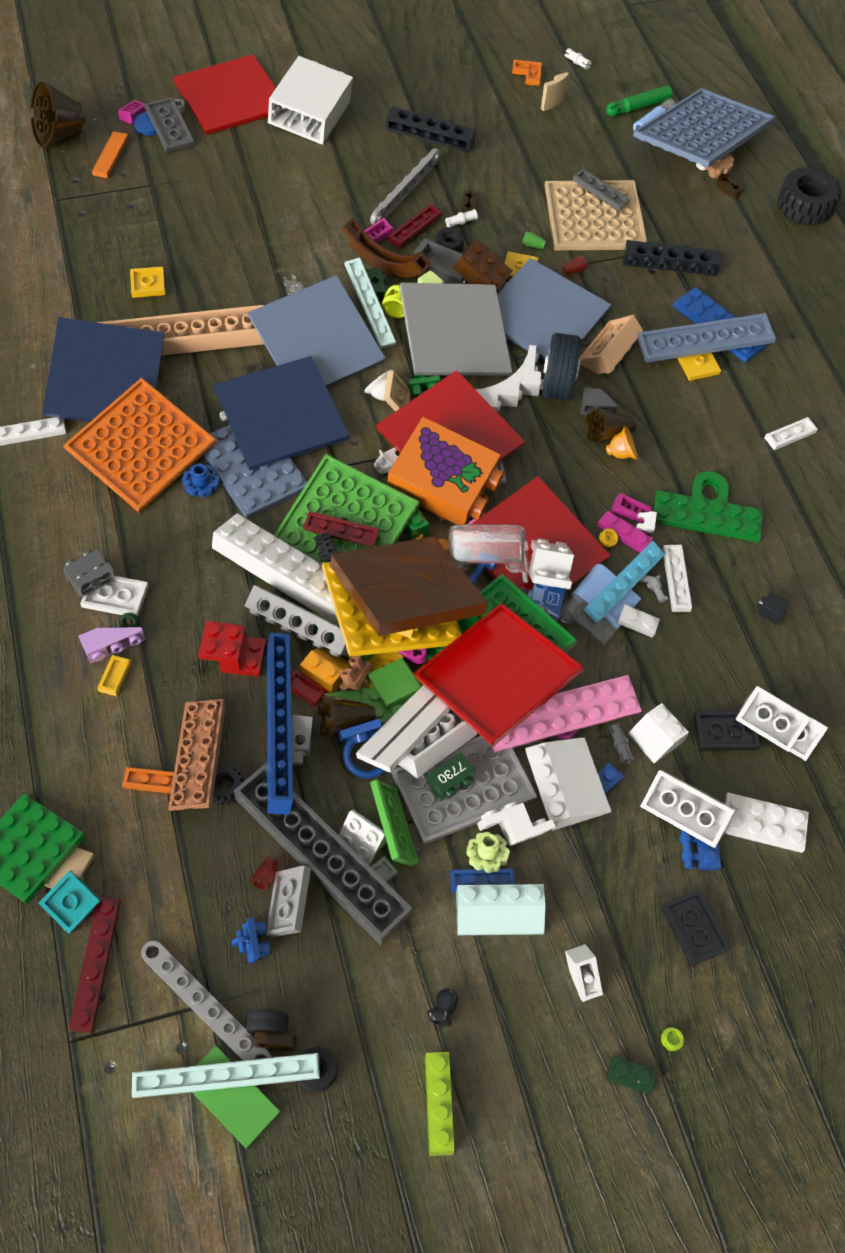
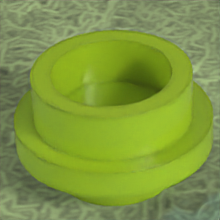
[661,1027,684,1051]

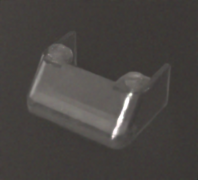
[449,525,530,582]

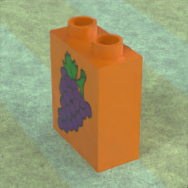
[387,417,504,528]

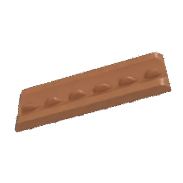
[168,699,225,811]

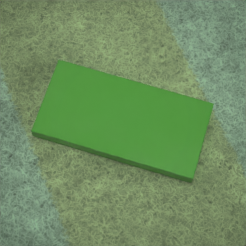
[370,780,419,867]
[192,1046,281,1149]

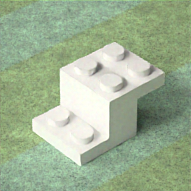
[528,538,574,589]
[477,802,555,847]

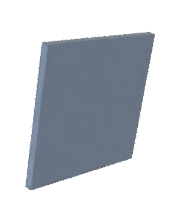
[497,258,611,361]
[248,275,386,387]

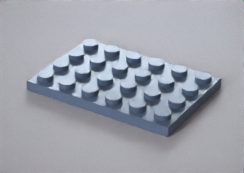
[203,425,307,519]

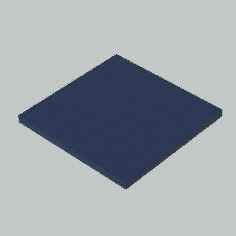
[42,317,164,422]
[213,356,349,470]

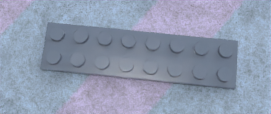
[638,313,776,363]

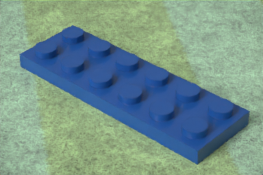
[673,287,768,363]

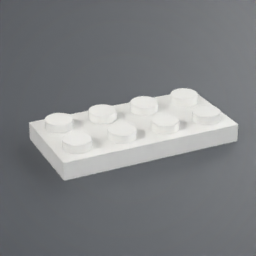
[725,793,809,853]

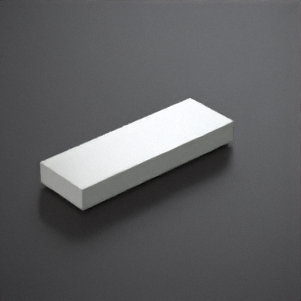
[765,417,818,450]

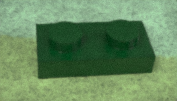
[606,1056,657,1095]

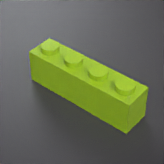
[425,1052,454,1156]

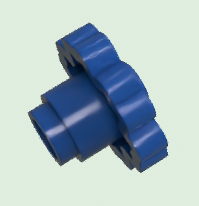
[182,464,220,498]

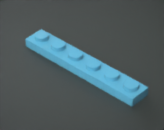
[583,541,665,623]

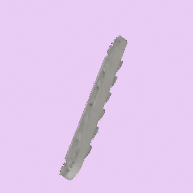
[370,148,441,225]
[141,941,272,1061]

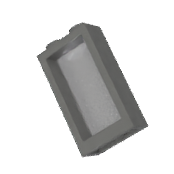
[412,238,468,284]

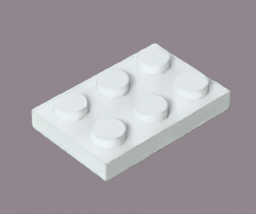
[80,576,149,616]

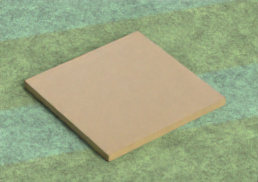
[544,180,647,251]

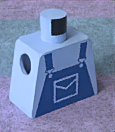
[521,583,565,621]

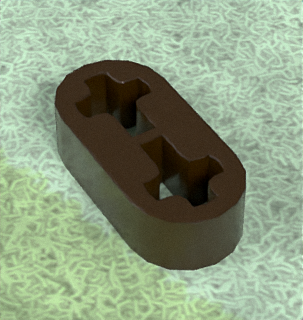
[716,174,743,198]
[461,190,477,213]
[254,1031,297,1052]

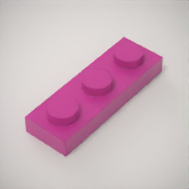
[597,511,653,553]

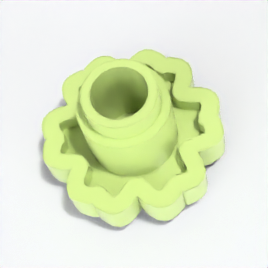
[466,832,510,873]

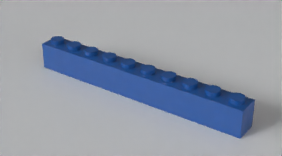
[267,633,293,814]

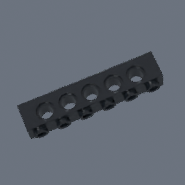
[386,106,476,153]
[623,240,721,276]

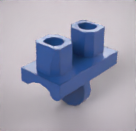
[232,917,270,964]

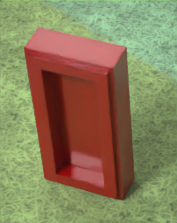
[291,670,327,707]

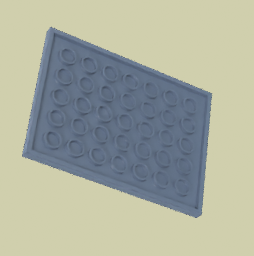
[633,88,776,167]

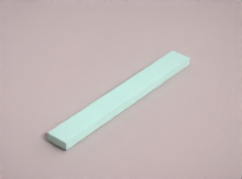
[132,1053,320,1098]

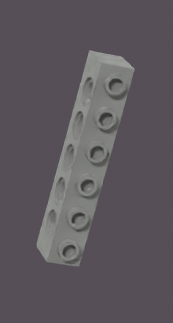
[244,585,348,657]

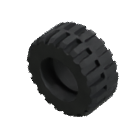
[778,167,841,225]

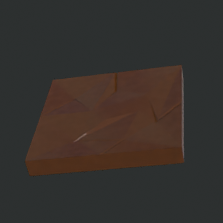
[330,536,488,637]

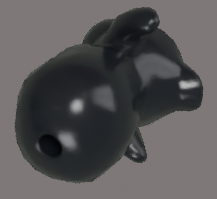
[427,988,459,1027]

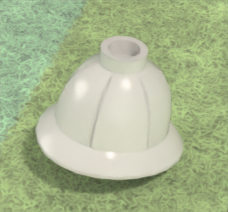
[364,369,392,401]

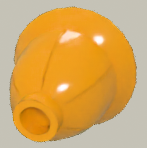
[606,426,638,460]

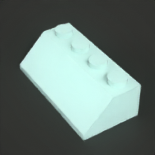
[456,884,545,935]

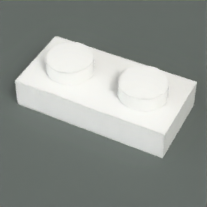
[617,605,660,637]

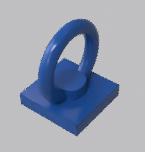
[338,719,385,779]

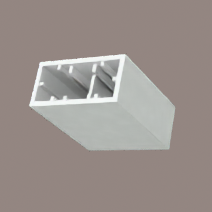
[268,56,353,145]

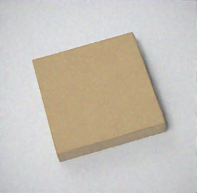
[384,370,411,412]

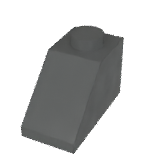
[580,387,617,415]

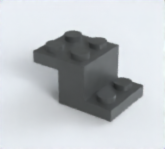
[63,549,114,598]

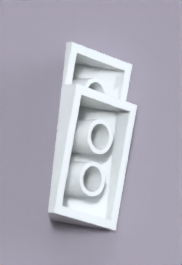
[736,686,828,761]

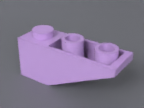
[79,627,145,663]

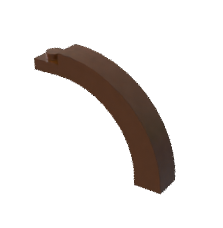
[341,218,431,278]

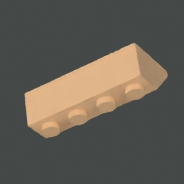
[580,315,643,374]

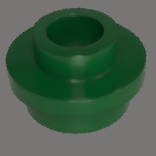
[119,612,139,628]

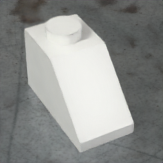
[565,944,603,1002]

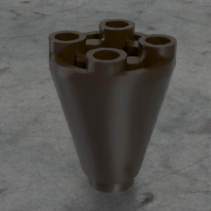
[586,408,636,443]
[318,695,376,736]

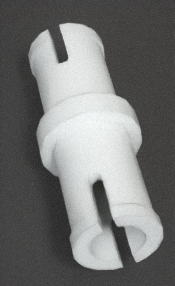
[565,48,592,70]
[445,209,478,227]

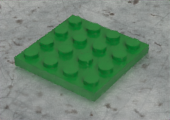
[0,794,86,905]

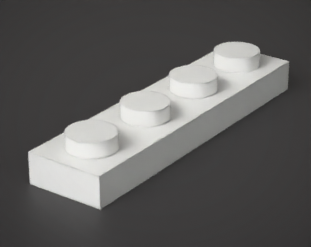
[0,417,66,446]
[662,545,692,612]

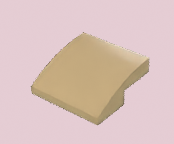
[541,72,569,111]
[44,848,94,889]

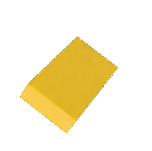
[97,655,132,696]

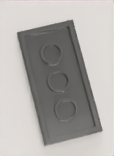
[144,97,195,153]

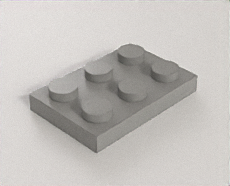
[265,865,311,937]

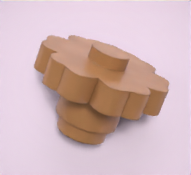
[704,154,734,178]

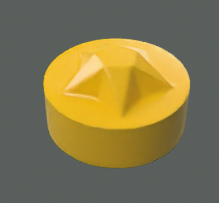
[599,528,618,548]

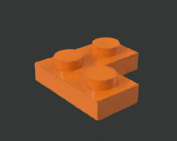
[512,60,542,86]

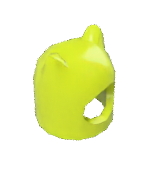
[382,285,404,318]

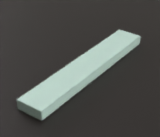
[345,257,396,350]

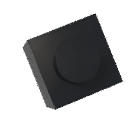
[757,592,790,625]

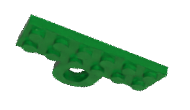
[653,471,763,542]

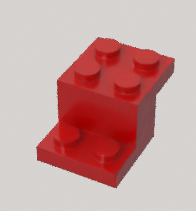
[198,621,266,677]

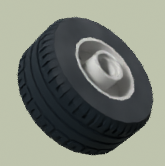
[542,332,582,401]

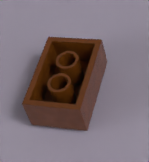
[452,238,513,292]

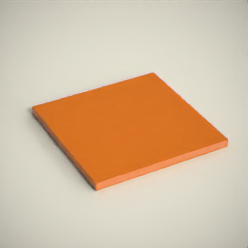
[63,377,217,513]

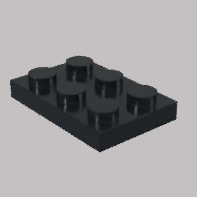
[694,711,760,751]
[661,889,731,967]

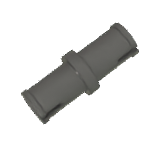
[609,723,634,764]

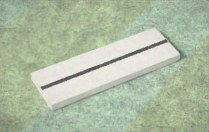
[356,685,450,772]

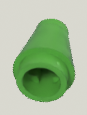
[522,231,546,250]

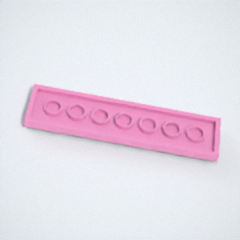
[493,675,641,753]

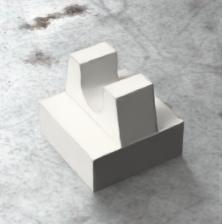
[636,511,657,533]

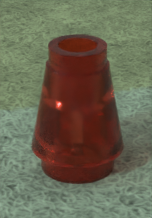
[562,256,587,275]
[251,857,278,890]

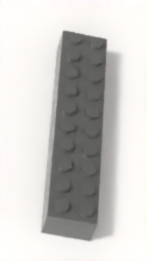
[234,764,413,946]

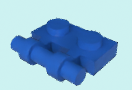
[680,829,721,870]

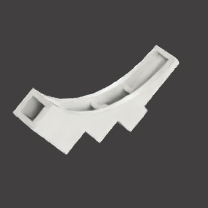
[475,345,544,412]

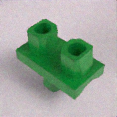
[407,374,440,398]

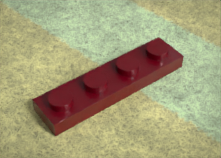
[388,204,442,248]
[303,511,380,547]

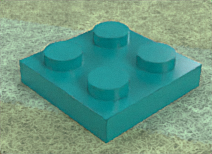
[38,870,102,934]

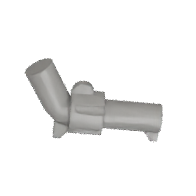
[639,575,668,603]

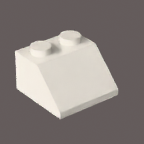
[628,703,689,764]

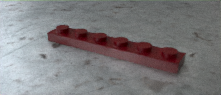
[69,896,121,1033]

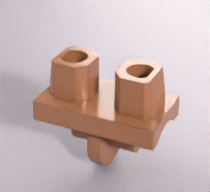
[340,656,373,691]

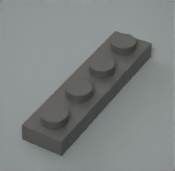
[573,168,630,211]

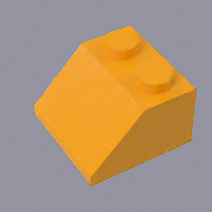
[300,647,352,693]

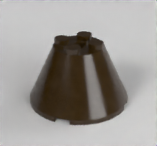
[30,82,86,147]

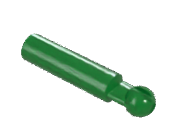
[606,85,672,117]

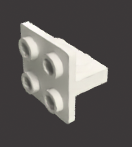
[339,810,387,865]

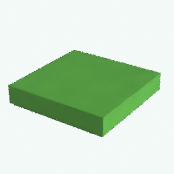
[368,658,421,708]

